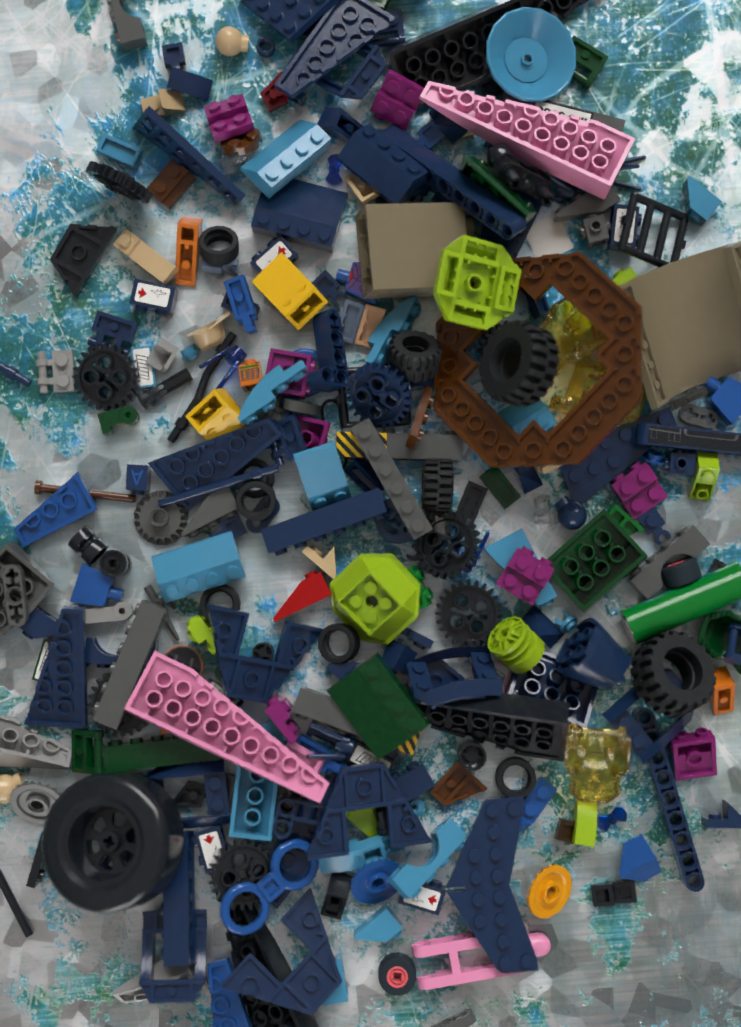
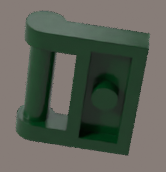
[572,35,608,90]
[71,729,105,774]

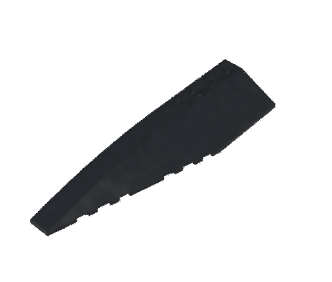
[382,0,589,109]

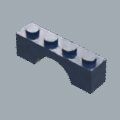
[86,637,159,670]

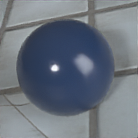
[554,496,587,530]

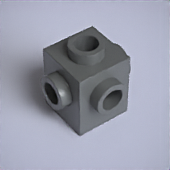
[579,214,611,249]

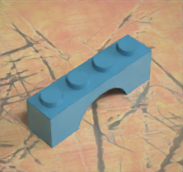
[387,818,468,899]

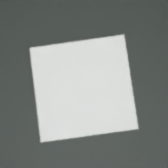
[526,214,574,257]

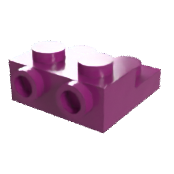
[370,69,424,131]
[203,94,255,143]
[265,348,316,399]
[609,461,668,520]
[495,546,555,606]
[264,693,300,744]
[669,727,717,781]

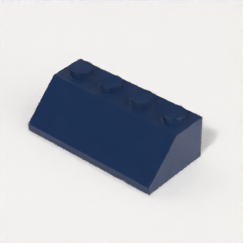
[337,124,429,204]

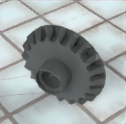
[133,491,188,545]
[10,781,61,824]

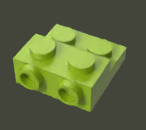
[186,615,216,655]

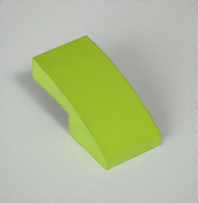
[572,799,597,847]

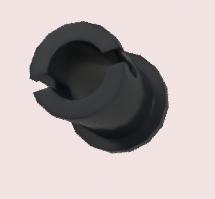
[373,807,388,836]

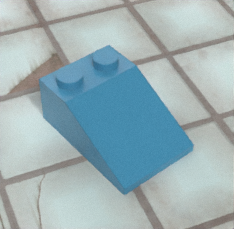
[293,441,352,510]

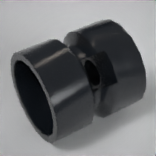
[68,526,108,565]
[99,550,132,577]
[457,739,487,771]

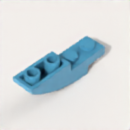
[365,296,421,366]
[238,360,308,425]
[317,834,404,873]

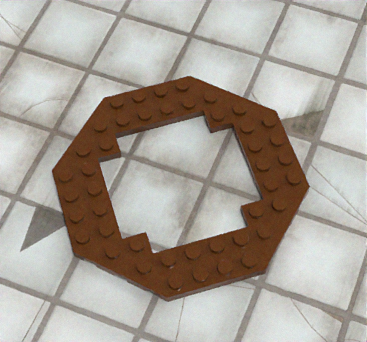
[434,251,643,468]

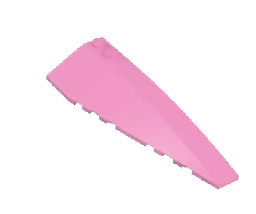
[124,651,329,803]

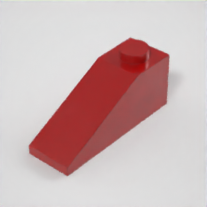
[273,570,332,622]

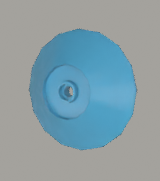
[486,7,576,103]

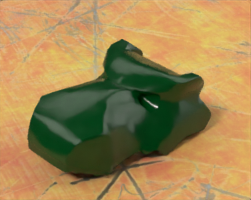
[697,610,741,674]

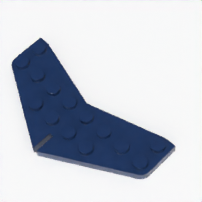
[446,795,538,973]

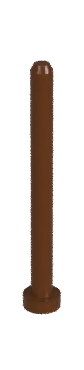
[34,480,137,503]

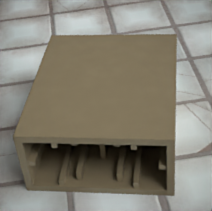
[355,202,474,299]

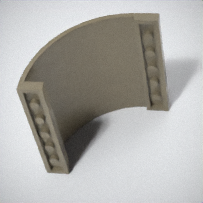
[619,241,741,409]

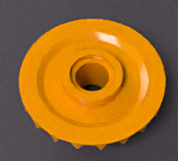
[526,864,572,918]

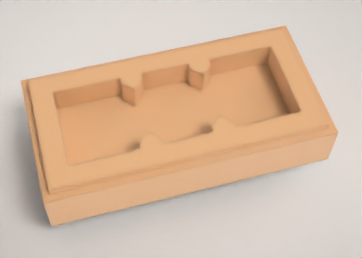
[354,303,386,349]

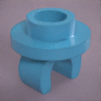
[554,610,578,634]

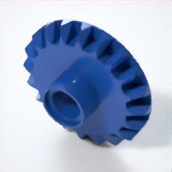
[350,858,400,904]

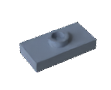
[340,299,366,345]

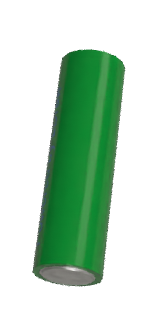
[620,562,741,645]

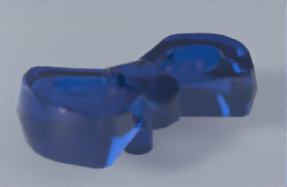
[325,154,343,186]
[597,806,627,832]

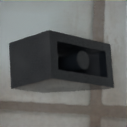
[320,872,353,920]

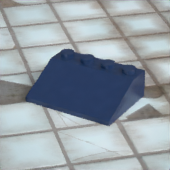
[251,179,348,253]
[505,651,598,737]

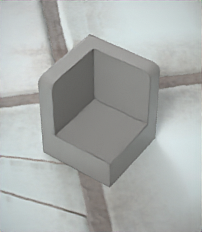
[146,338,179,373]

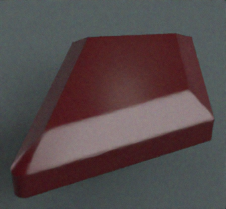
[260,72,288,113]

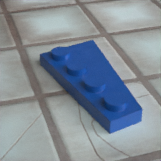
[14,472,98,547]

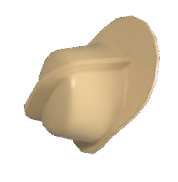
[186,311,231,351]

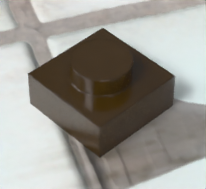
[554,817,576,845]

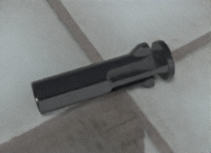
[137,368,193,409]

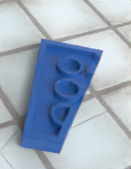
[207,956,252,1027]

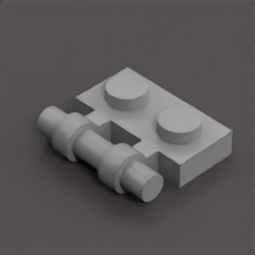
[36,349,76,394]

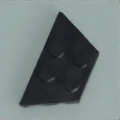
[50,224,117,298]

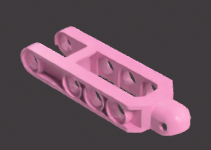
[411,932,551,990]

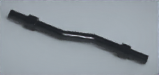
[167,331,237,443]

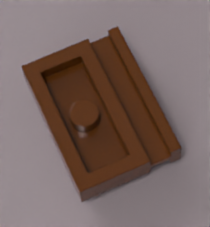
[146,159,197,210]

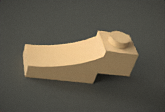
[113,229,178,285]

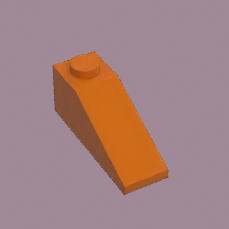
[174,217,203,286]

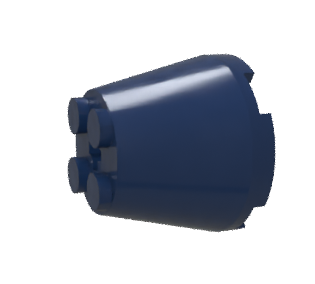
[555,618,632,690]

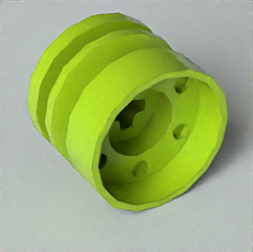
[488,616,545,674]

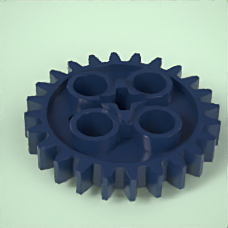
[345,362,413,429]

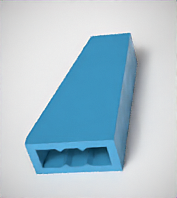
[483,529,557,607]

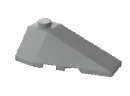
[0,715,72,770]
[113,960,209,1004]

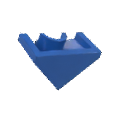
[619,834,662,882]

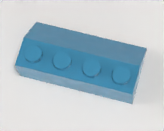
[240,120,331,199]
[469,400,557,470]
[151,531,246,603]
[229,765,278,841]

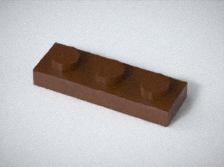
[406,385,434,449]

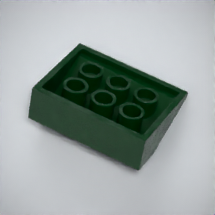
[459,155,536,236]
[547,509,648,614]
[326,652,430,760]

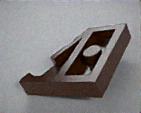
[429,760,488,806]

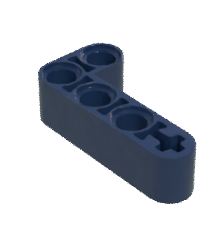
[306,308,349,393]

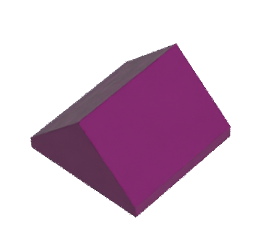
[294,414,331,450]

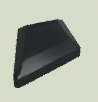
[174,780,206,808]

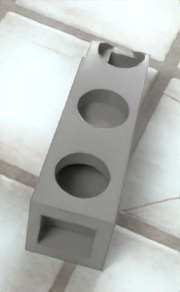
[70,602,133,624]

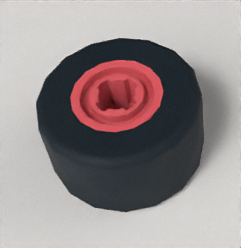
[661,557,702,589]
[378,952,416,996]

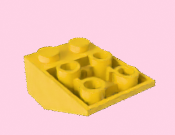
[251,252,328,331]
[185,388,253,440]

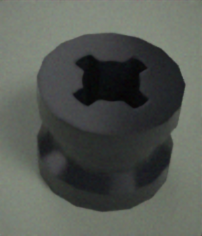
[252,642,274,660]

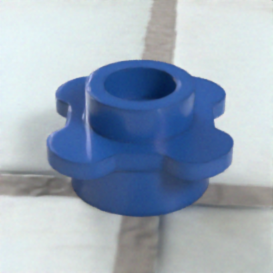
[643,449,664,467]

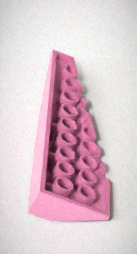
[419,81,635,200]

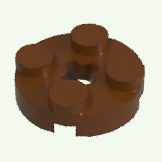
[220,128,263,156]

